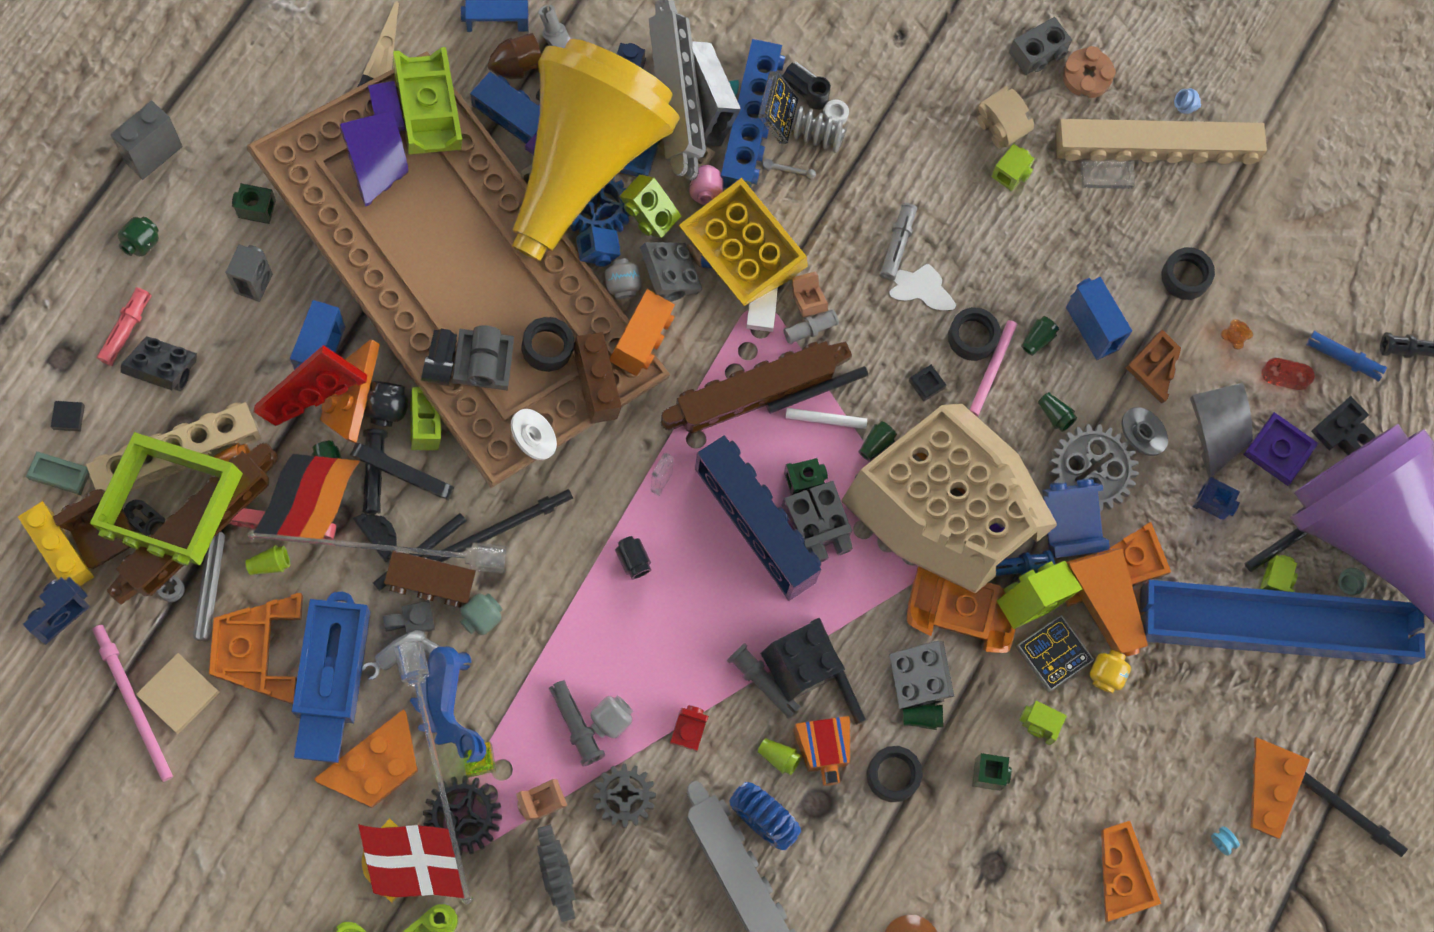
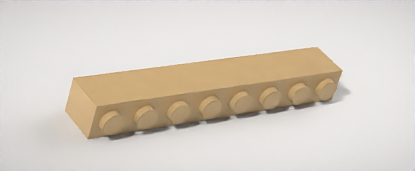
[1055,119,1267,164]

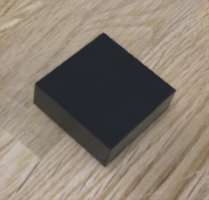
[908,364,947,402]
[51,401,85,432]

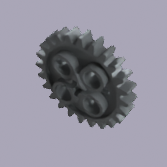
[537,824,576,922]

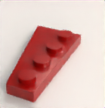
[253,345,368,426]

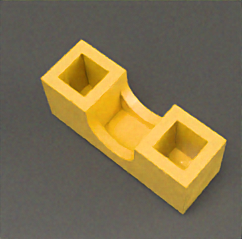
[18,501,94,586]

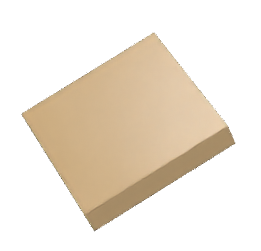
[136,653,220,734]

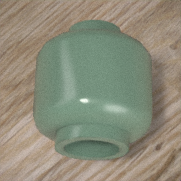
[460,593,503,635]

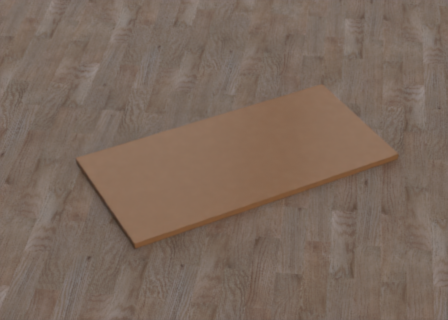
[247,51,670,488]

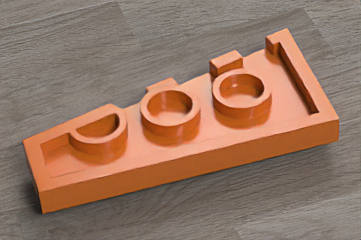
[1066,522,1171,607]

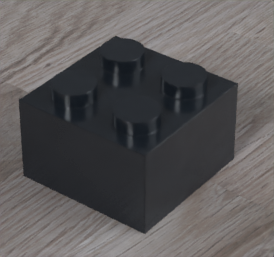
[760,620,845,702]

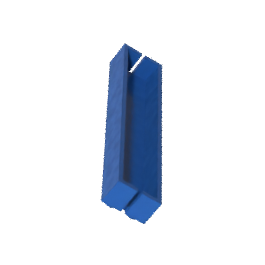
[1140,580,1425,665]

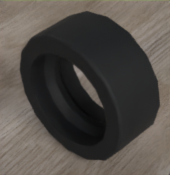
[1161,247,1215,300]
[948,307,1001,361]
[521,317,575,372]
[866,746,923,802]

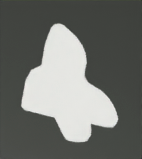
[889,264,956,310]

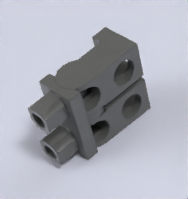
[782,481,853,562]

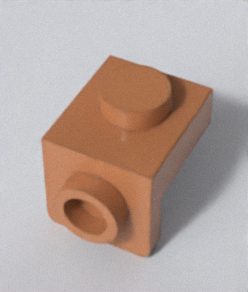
[792,272,828,317]
[516,779,567,821]

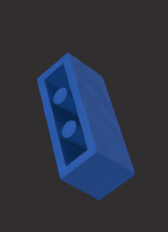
[470,72,540,144]

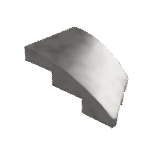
[1190,383,1253,477]

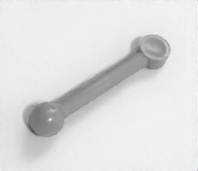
[763,159,816,179]

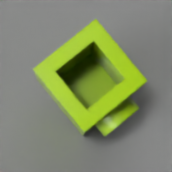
[991,144,1035,191]

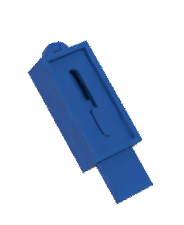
[292,591,371,763]

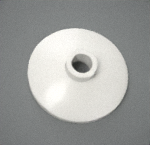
[511,409,557,460]

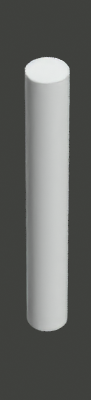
[785,408,867,429]

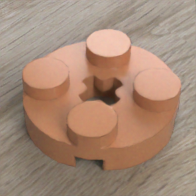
[1063,46,1116,98]

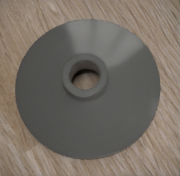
[1121,407,1168,456]

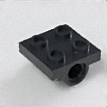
[120,336,197,391]

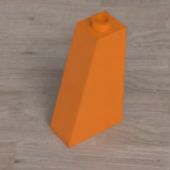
[1066,548,1148,656]

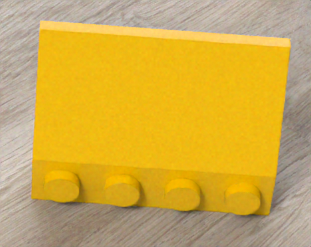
[679,178,808,306]

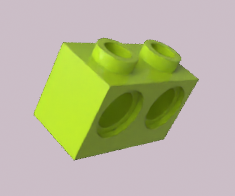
[619,174,682,238]
[410,387,441,450]

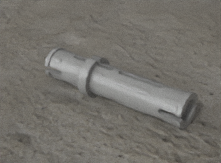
[880,203,918,280]

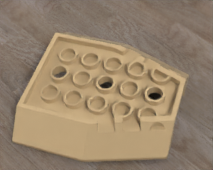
[842,404,1057,593]

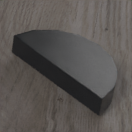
[353,513,397,563]

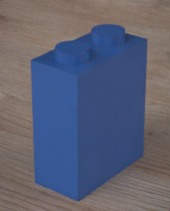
[1066,277,1132,360]

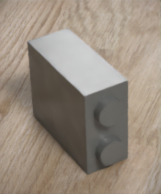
[110,100,183,180]

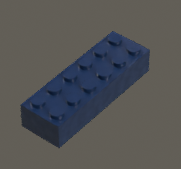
[695,435,822,601]

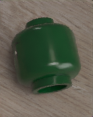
[118,217,159,257]

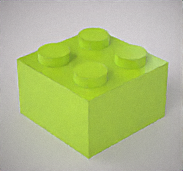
[997,561,1082,629]

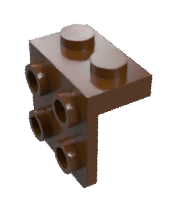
[53,489,133,569]

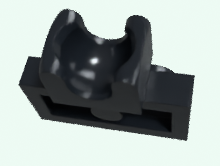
[1311,396,1375,455]

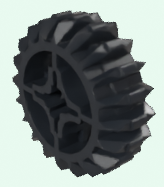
[423,775,502,856]

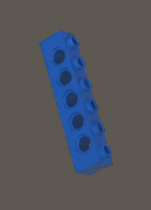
[721,39,785,188]

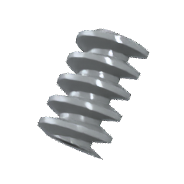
[790,106,848,153]

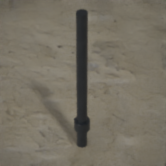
[426,489,573,562]
[1301,772,1408,857]

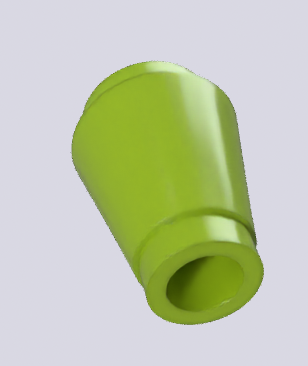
[245,545,290,575]
[757,738,802,775]

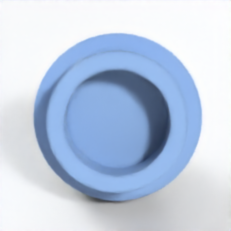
[1174,88,1201,114]

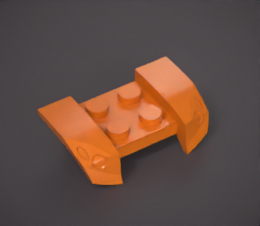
[907,566,1016,653]

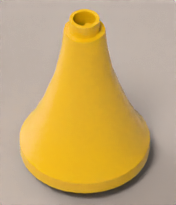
[511,39,680,261]

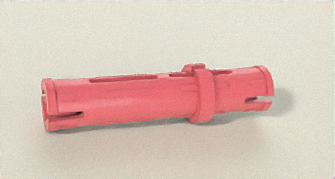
[96,287,152,366]

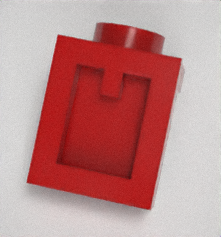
[670,705,709,752]

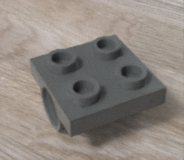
[640,242,702,302]
[452,325,514,391]
[889,640,954,709]

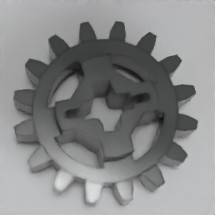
[593,764,656,828]

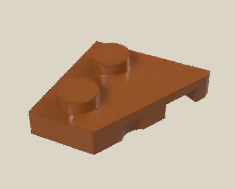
[1125,330,1181,404]

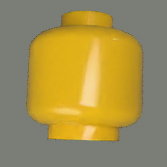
[1090,650,1131,694]

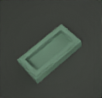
[26,452,90,496]

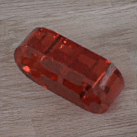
[1261,358,1315,390]

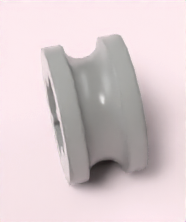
[157,575,185,602]

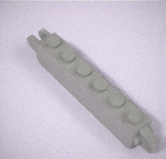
[649,0,706,181]
[686,781,795,932]

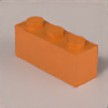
[610,289,675,377]

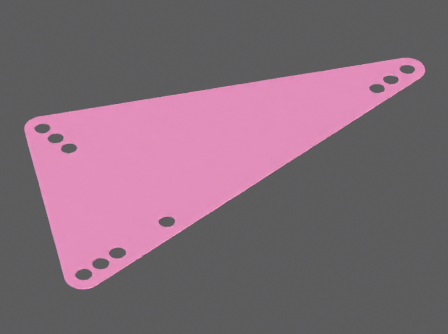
[443,310,918,852]

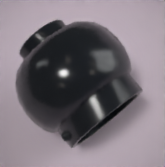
[364,380,408,427]

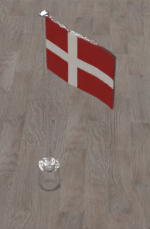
[358,641,473,904]

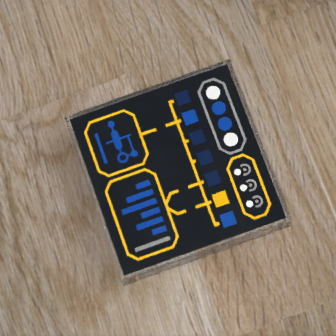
[758,71,799,144]

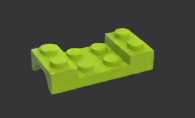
[393,47,462,154]

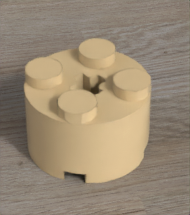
[977,86,1034,149]

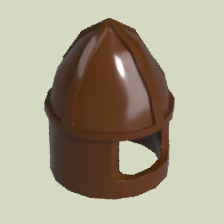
[487,33,541,79]

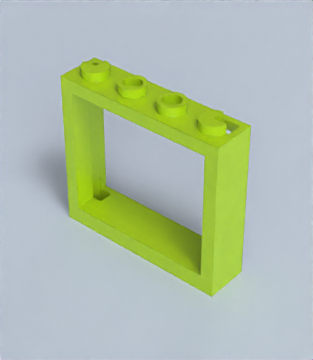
[90,432,243,566]

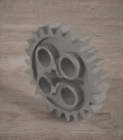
[1049,424,1139,512]

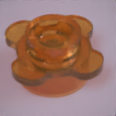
[1221,319,1253,350]

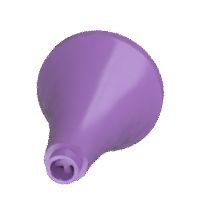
[1290,424,1434,624]

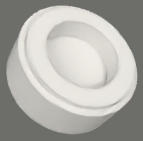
[823,100,849,125]

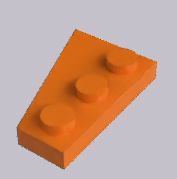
[1251,737,1310,839]
[1101,821,1161,923]

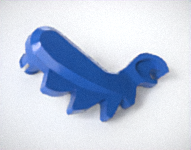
[410,646,486,763]

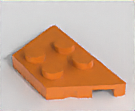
[320,340,380,443]
[314,709,418,808]

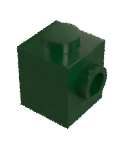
[972,753,1012,791]

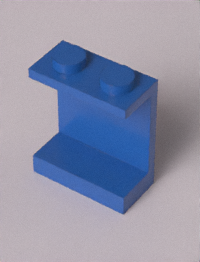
[461,0,529,32]
[1042,479,1110,558]

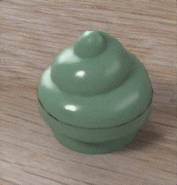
[1338,568,1367,595]

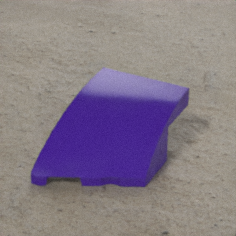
[340,111,409,207]

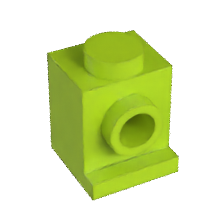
[1260,555,1298,592]
[1019,701,1067,745]

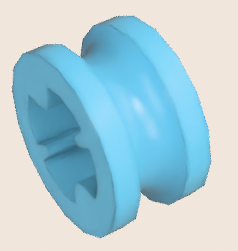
[1211,826,1240,856]

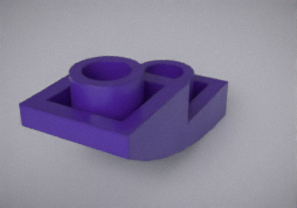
[368,81,405,131]

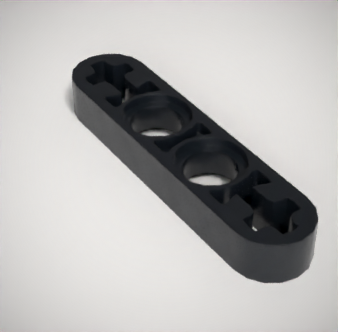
[350,442,454,500]

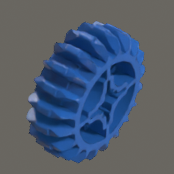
[571,177,631,234]
[729,782,801,850]

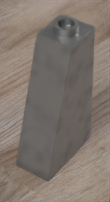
[692,41,741,146]

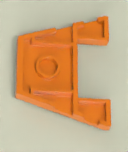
[209,593,303,704]

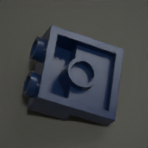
[23,576,90,645]

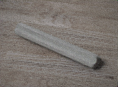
[193,532,225,641]

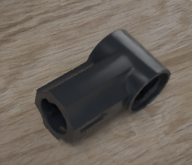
[782,62,831,110]
[421,328,457,386]

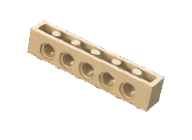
[86,402,262,491]

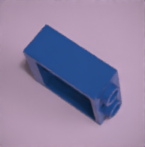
[290,300,346,370]

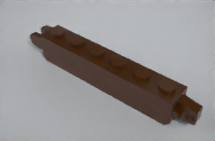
[661,341,852,434]
[107,443,278,605]

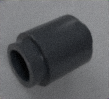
[615,536,652,580]

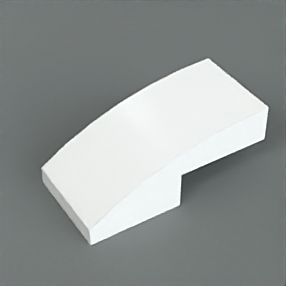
[746,287,778,332]

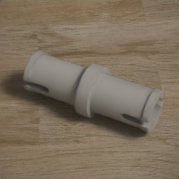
[783,309,839,344]

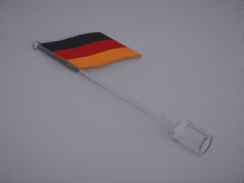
[248,454,506,573]

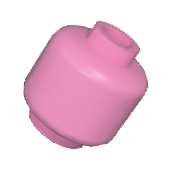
[689,165,724,205]

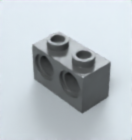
[1009,17,1072,75]
[225,244,273,302]

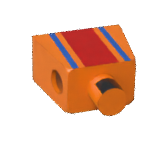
[793,716,850,786]

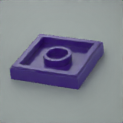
[1243,412,1319,486]

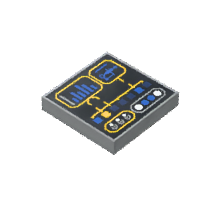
[1016,615,1094,692]

